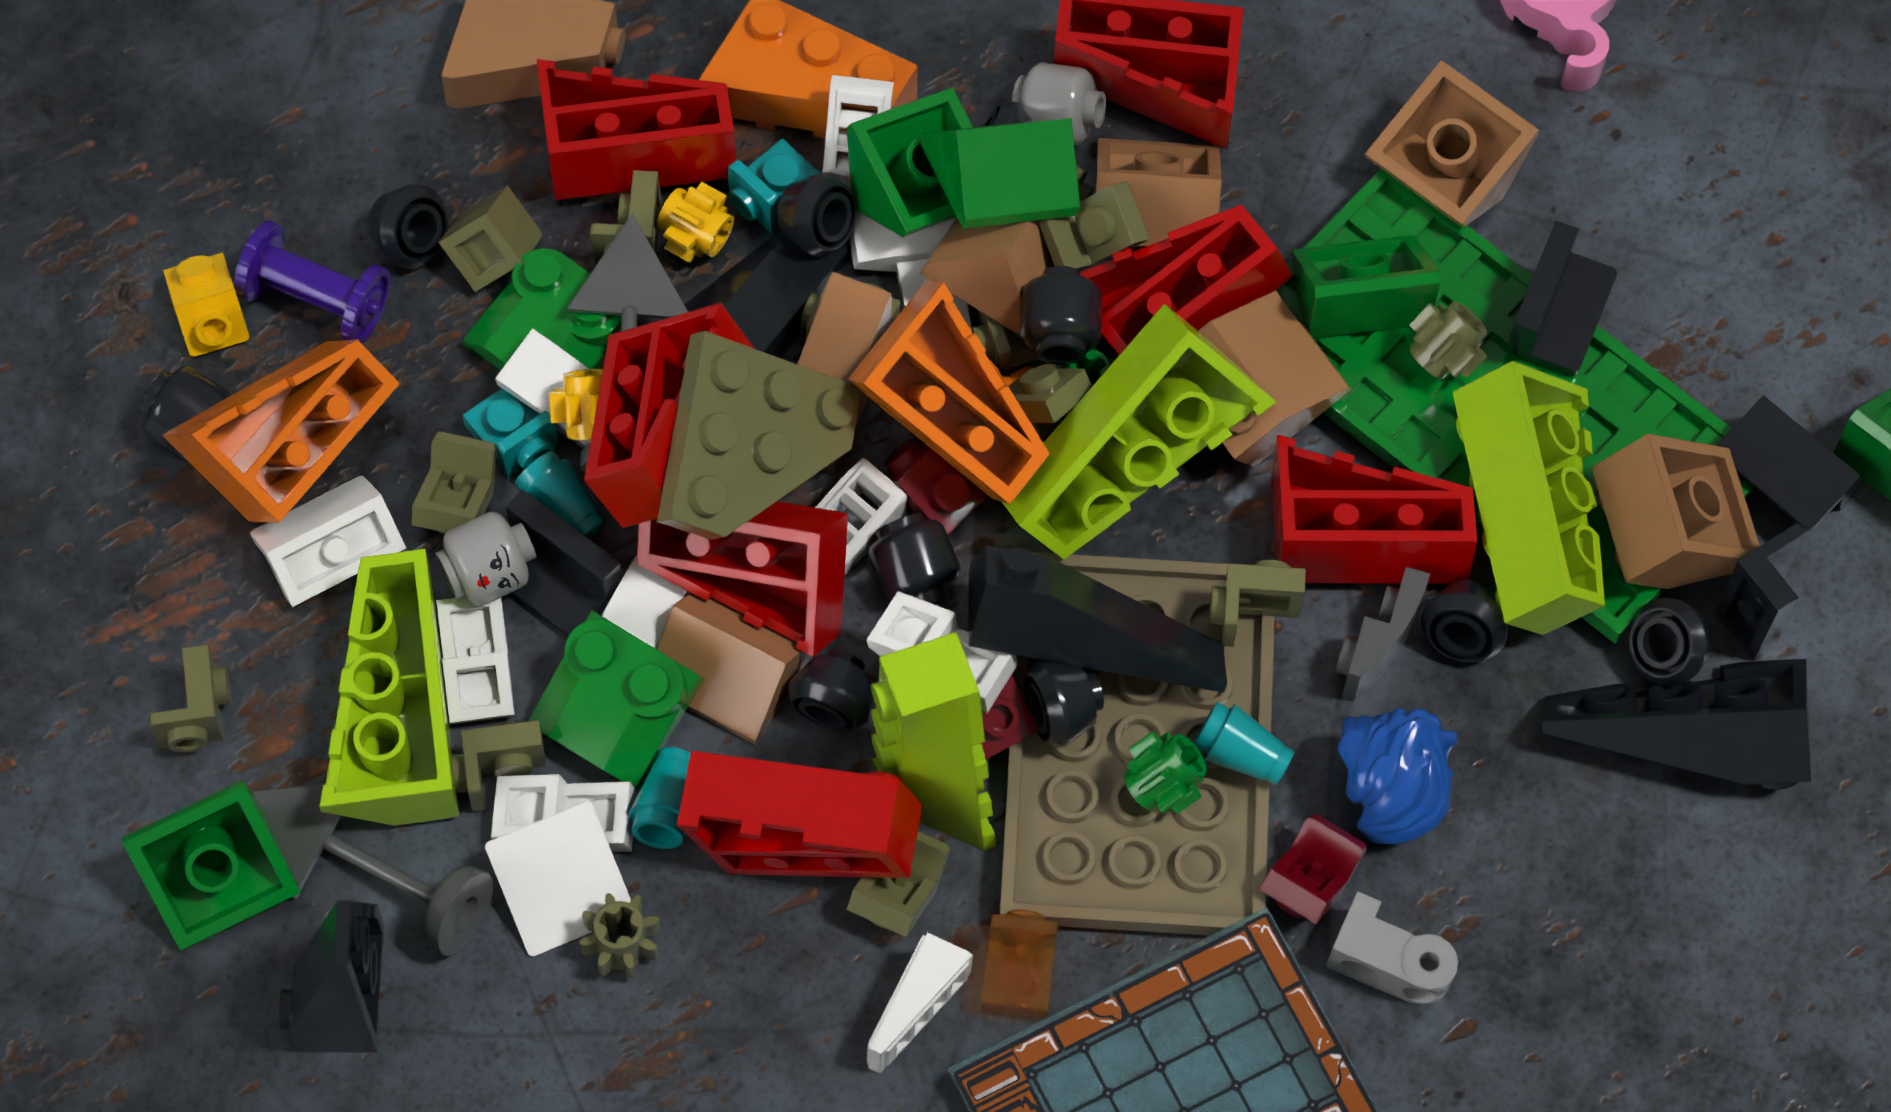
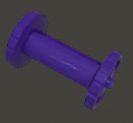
[234,220,391,344]

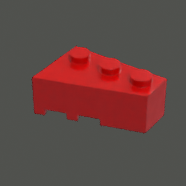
[1053,0,1244,149]
[536,59,736,200]
[1080,204,1293,356]
[584,303,755,528]
[1271,434,1477,584]
[637,501,848,657]
[677,750,922,878]

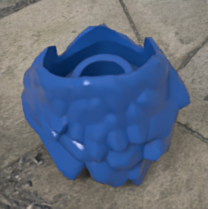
[1338,708,1458,844]

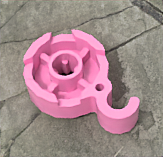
[1500,0,1616,92]

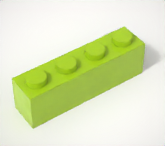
[1002,304,1276,559]
[1452,361,1605,635]
[320,549,459,826]
[871,632,996,851]

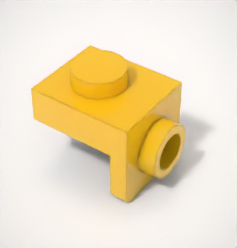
[163,252,249,357]

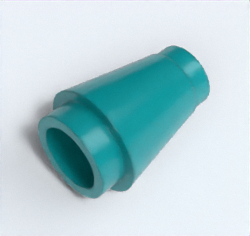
[515,451,606,539]
[1193,701,1295,785]
[629,747,691,849]

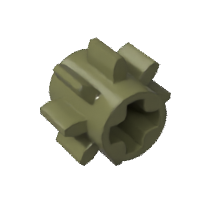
[1409,301,1487,379]
[579,893,661,979]

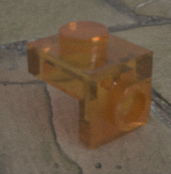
[981,909,1058,1019]

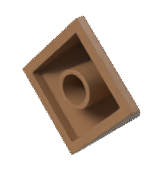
[1365,60,1539,228]
[920,218,1055,336]
[657,593,810,745]

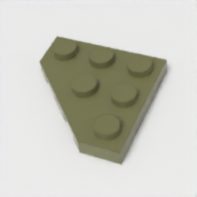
[657,331,861,540]

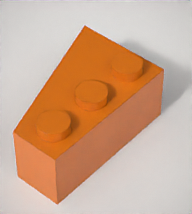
[699,0,918,139]
[847,280,1050,504]
[162,339,400,523]

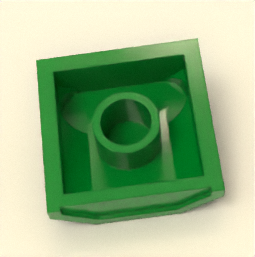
[462,248,638,370]
[529,611,705,790]

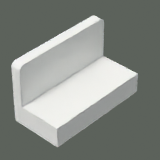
[250,476,406,607]

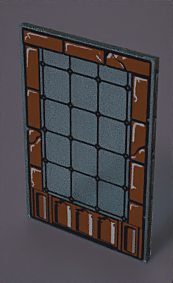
[948,907,1379,1112]

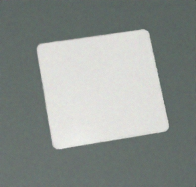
[485,801,631,956]

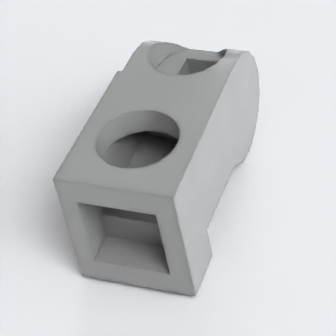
[1325,891,1458,1006]

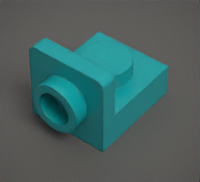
[728,138,820,233]
[462,388,559,480]

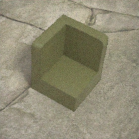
[438,185,542,292]

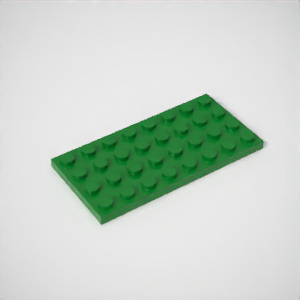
[1275,169,1756,644]

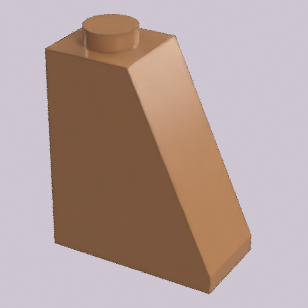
[441,0,626,109]
[797,272,892,475]

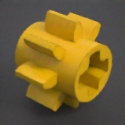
[657,182,734,263]
[549,369,603,440]

